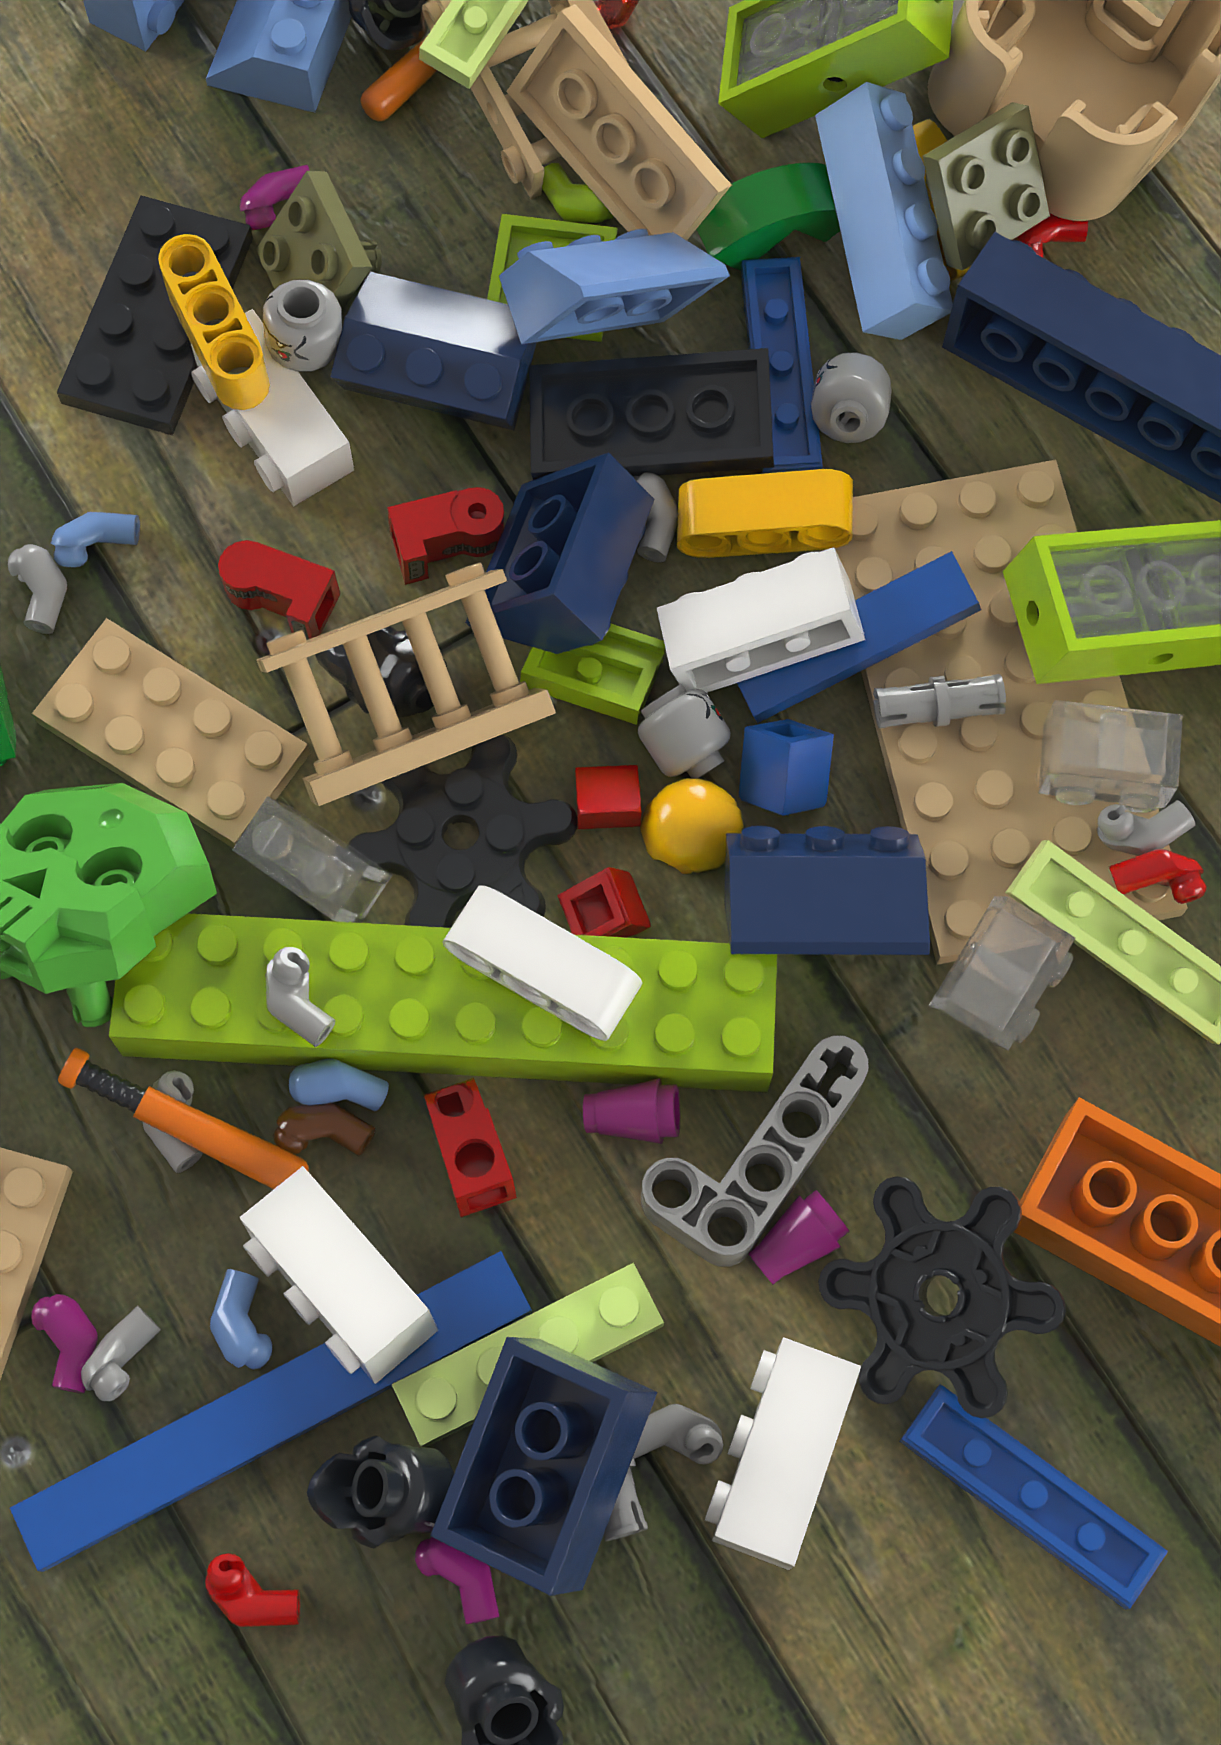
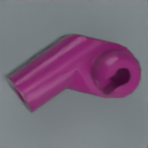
[239,164,310,230]
[31,1294,98,1394]
[415,1537,500,1625]

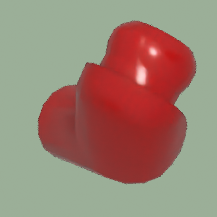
[1012,213,1088,257]
[1109,849,1207,904]
[205,1553,300,1627]

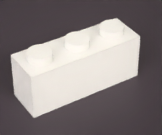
[191,309,354,507]
[657,547,865,693]
[239,1166,438,1384]
[705,1337,861,1570]

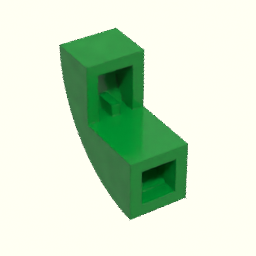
[697,163,840,270]

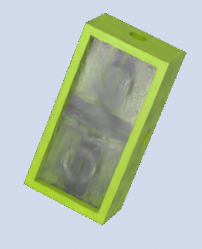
[718,0,954,138]
[1003,520,1221,684]

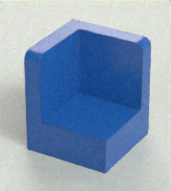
[739,719,834,816]

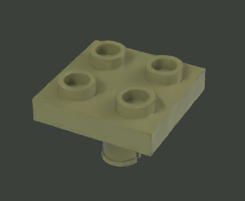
[923,102,1050,271]
[256,171,382,311]

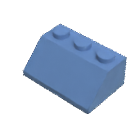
[206,0,352,113]
[499,229,729,344]

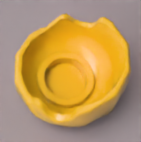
[640,778,744,874]

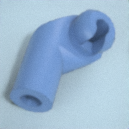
[51,512,140,567]
[289,1058,389,1111]
[210,1269,272,1370]

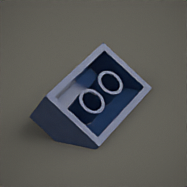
[330,271,536,431]
[465,452,655,654]
[724,826,930,955]

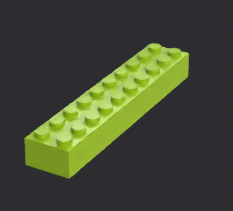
[109,913,777,1092]

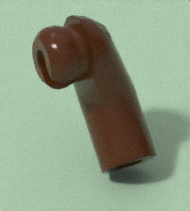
[273,1103,376,1156]

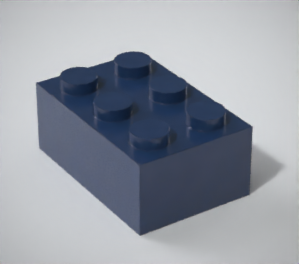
[431,1337,658,1596]

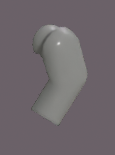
[632,472,678,562]
[8,544,67,634]
[1097,800,1195,856]
[265,947,336,1047]
[143,1070,203,1173]
[81,1305,161,1401]
[633,1404,723,1465]

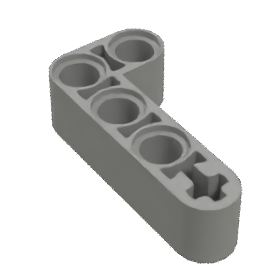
[641,1036,868,1267]

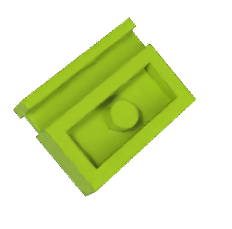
[520,624,666,725]

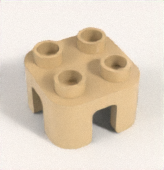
[928,0,1221,221]

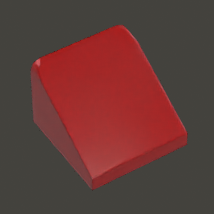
[575,765,641,829]
[557,867,651,938]

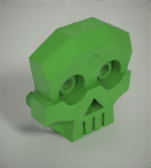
[0,783,217,1027]

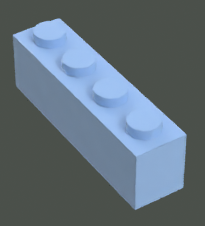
[815,82,953,340]

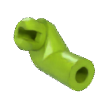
[542,163,614,223]

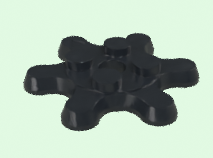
[345,734,578,928]
[818,1176,1066,1418]

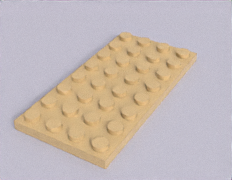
[835,460,1188,965]

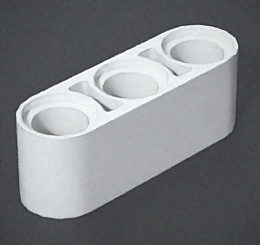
[442,885,643,1041]

